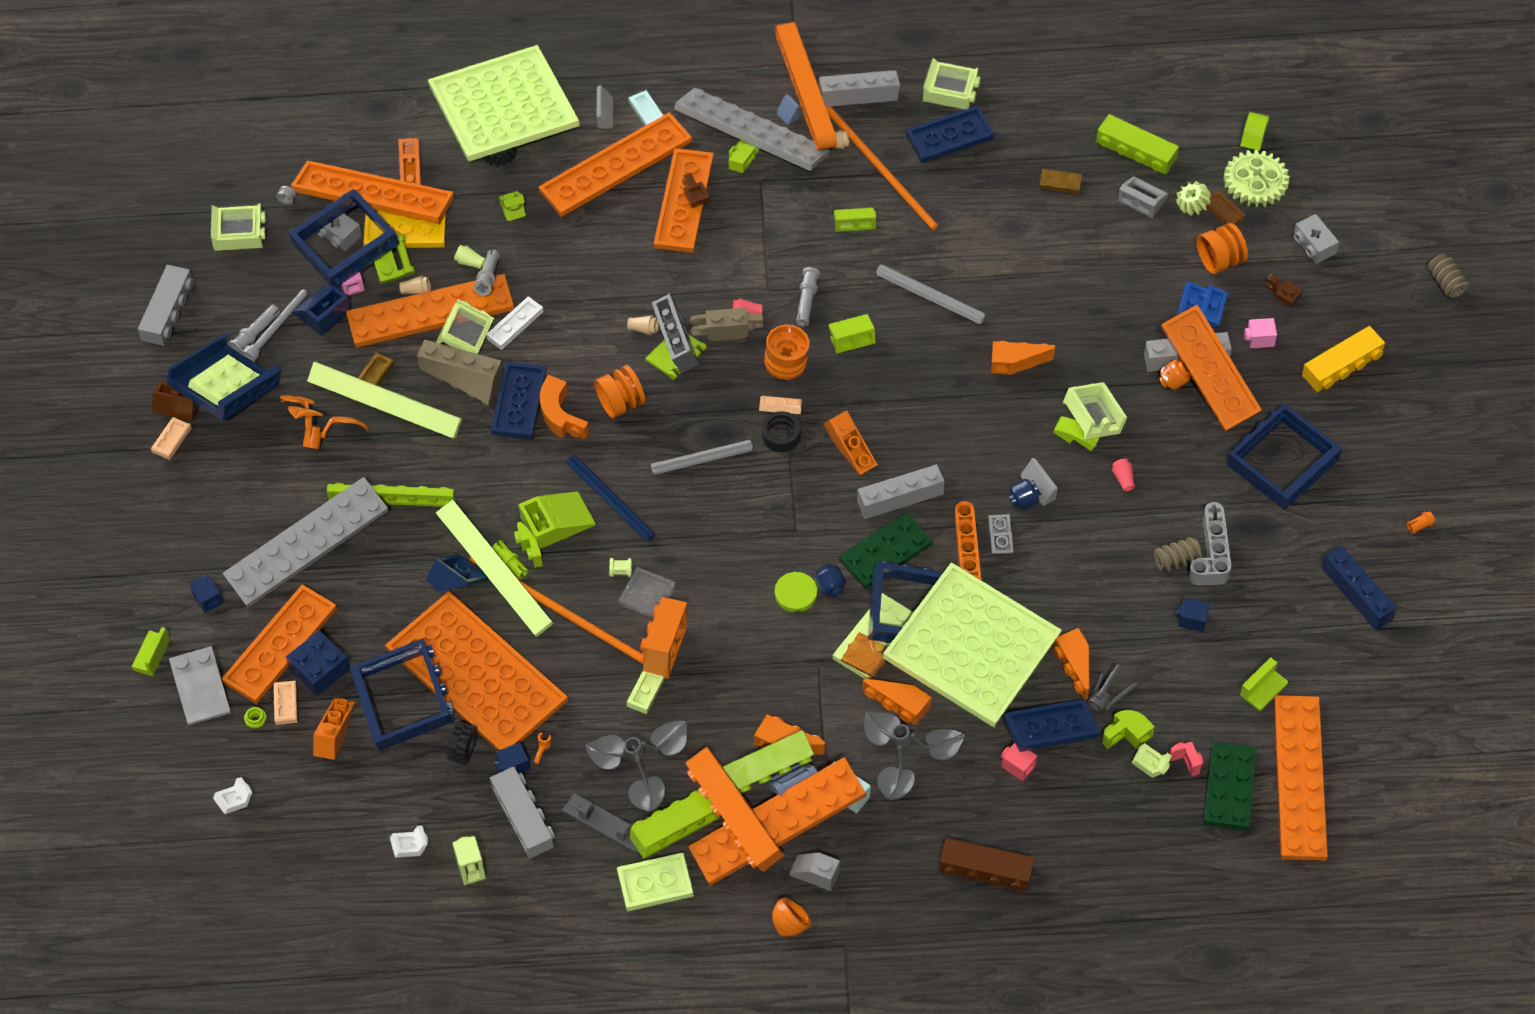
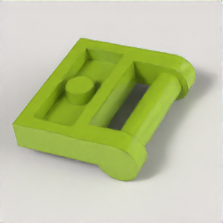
[374,235,415,284]

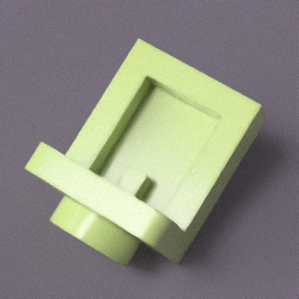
[1132,743,1171,778]

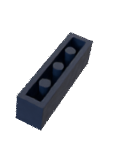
[1322,546,1397,631]

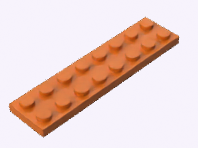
[539,112,692,217]
[291,161,454,224]
[346,274,514,348]
[1274,695,1327,861]
[688,757,867,886]

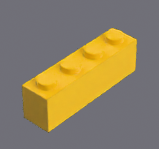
[1302,326,1385,393]

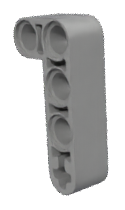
[1188,502,1231,585]

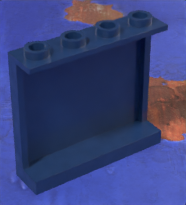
[167,333,281,421]

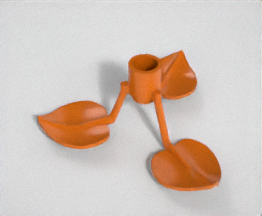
[280,395,369,449]

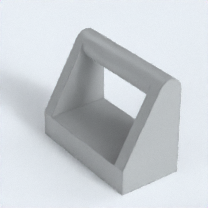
[1118,176,1169,218]

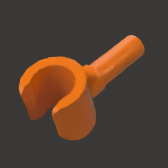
[533,732,551,764]

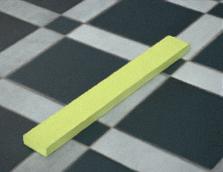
[307,362,462,438]
[436,500,553,637]

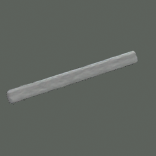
[876,264,985,324]

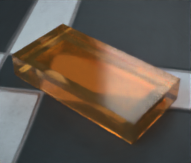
[1206,190,1245,225]

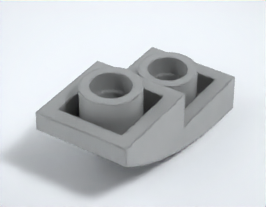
[988,514,1013,555]

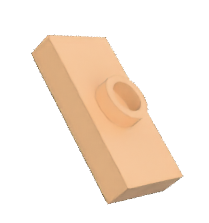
[759,396,802,414]
[151,417,192,460]
[274,681,298,725]

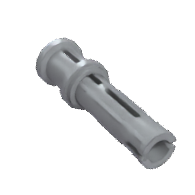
[474,250,500,296]
[796,267,820,327]
[228,305,281,354]

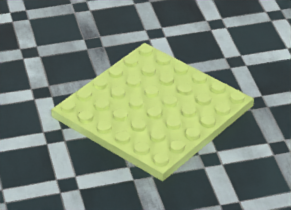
[428,45,579,162]
[882,562,1062,727]

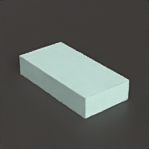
[629,90,663,126]

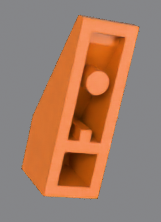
[398,138,421,185]

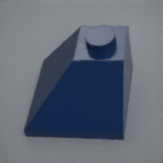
[426,554,489,592]

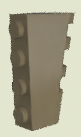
[417,339,503,407]

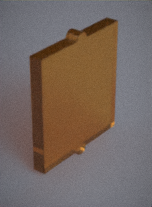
[841,632,888,678]

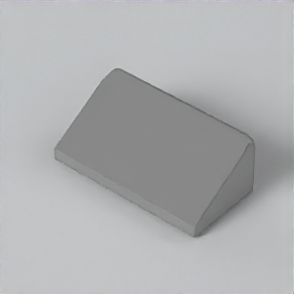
[597,85,613,129]
[1021,458,1057,506]

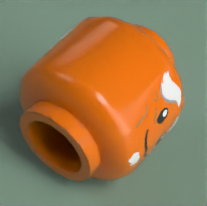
[1160,359,1190,390]

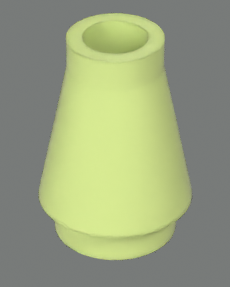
[454,245,486,269]

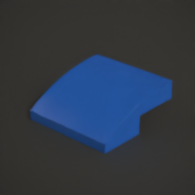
[1176,281,1228,327]

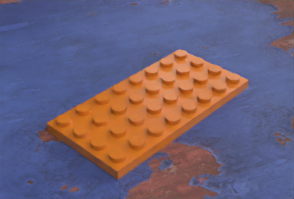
[385,591,568,751]

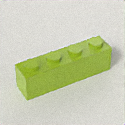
[1096,114,1179,175]
[723,730,815,793]
[629,790,720,859]

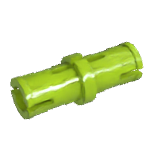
[492,540,529,580]

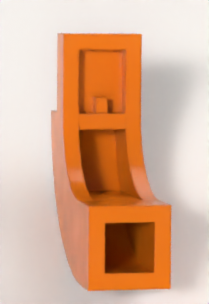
[540,375,589,440]

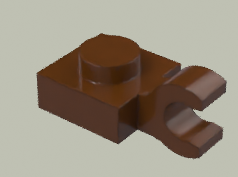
[683,173,710,208]
[1265,274,1303,307]

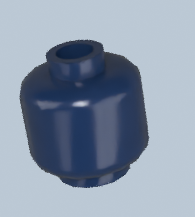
[1009,479,1042,510]
[814,564,846,597]

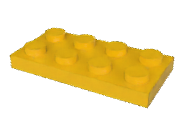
[364,211,446,248]

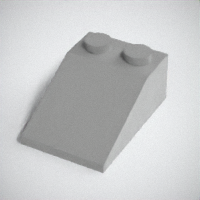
[169,646,231,726]

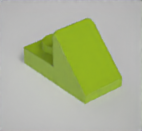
[498,191,526,221]

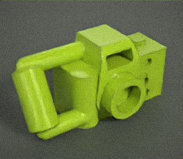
[729,140,759,173]

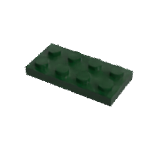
[839,512,933,590]
[1203,741,1257,831]

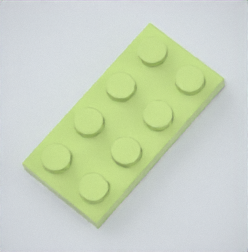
[833,593,914,679]

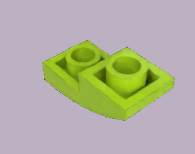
[1053,416,1100,451]
[514,522,543,568]

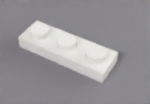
[486,297,543,350]

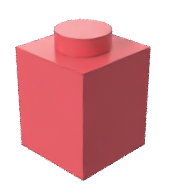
[1001,743,1037,781]

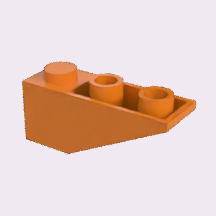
[991,341,1055,375]
[823,410,877,475]
[1053,628,1089,700]
[863,679,932,726]
[313,698,355,760]
[754,715,825,755]

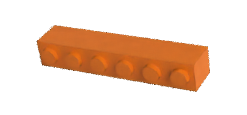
[686,747,785,872]

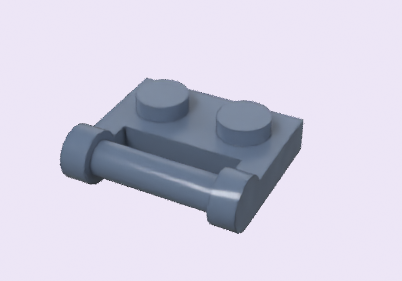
[765,763,817,796]

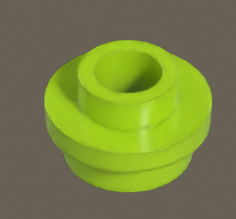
[244,707,267,729]

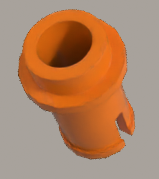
[1406,511,1435,534]

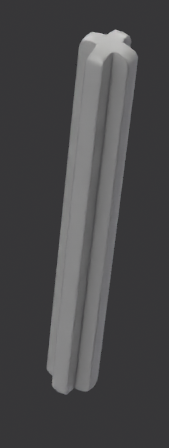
[651,440,753,475]

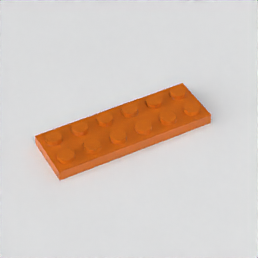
[654,148,714,253]
[1161,305,1262,432]
[221,584,337,704]

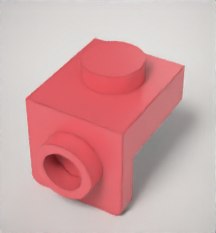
[1170,742,1203,777]

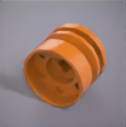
[1196,223,1248,275]
[764,324,809,380]
[594,365,646,419]

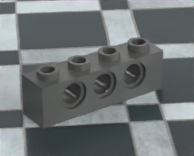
[652,294,700,374]

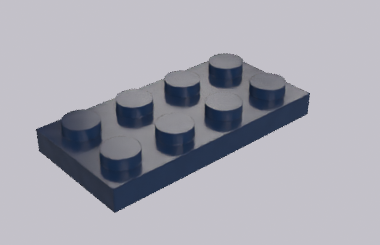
[906,105,994,163]
[491,362,547,439]
[1003,699,1101,752]

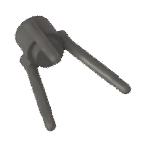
[1087,665,1138,712]

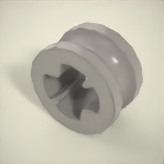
[276,186,297,205]

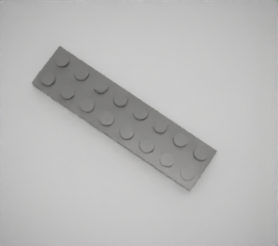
[674,88,830,171]
[223,477,389,608]

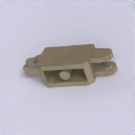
[690,308,763,341]

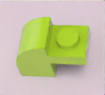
[1240,112,1269,151]
[1102,710,1155,749]

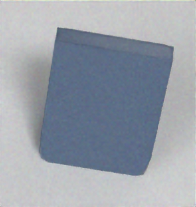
[777,94,799,125]

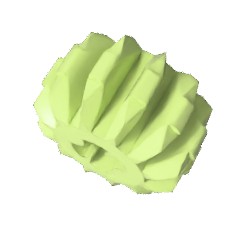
[1176,181,1211,216]

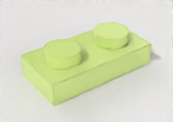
[627,671,664,714]

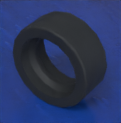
[761,411,801,453]

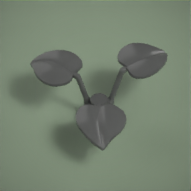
[864,711,965,800]
[586,721,687,812]

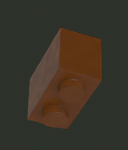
[152,381,199,421]

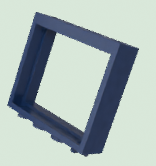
[288,188,399,288]
[1227,404,1342,510]
[868,561,944,643]
[350,639,455,751]

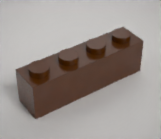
[939,838,1034,891]

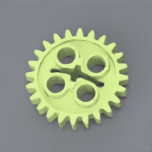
[1223,150,1289,207]

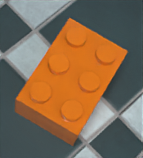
[640,597,687,679]

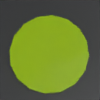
[774,572,817,612]

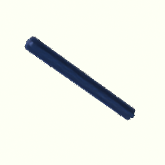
[567,455,655,542]

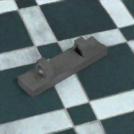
[562,793,639,856]

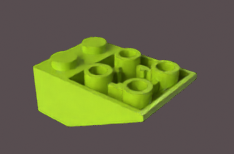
[518,492,596,549]

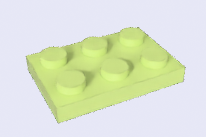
[188,355,259,406]
[617,853,693,911]

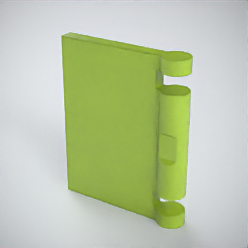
[645,335,707,380]

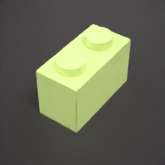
[453,836,486,885]

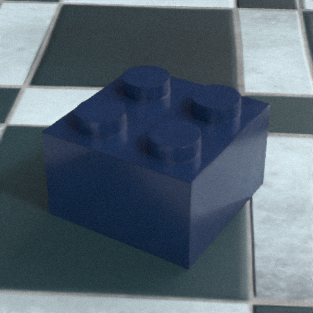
[285,630,350,696]

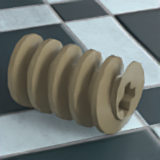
[1428,254,1470,298]
[1154,537,1202,573]

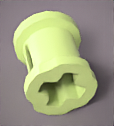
[609,558,632,577]

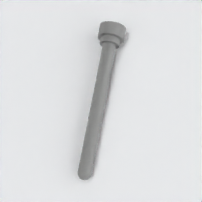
[241,289,308,362]

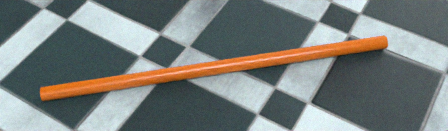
[826,107,938,230]
[469,557,642,662]

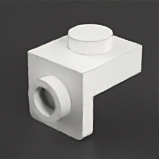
[213,777,252,814]
[390,826,428,857]

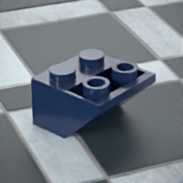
[293,285,351,336]

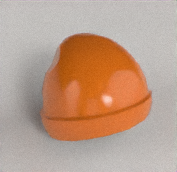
[772,898,811,937]

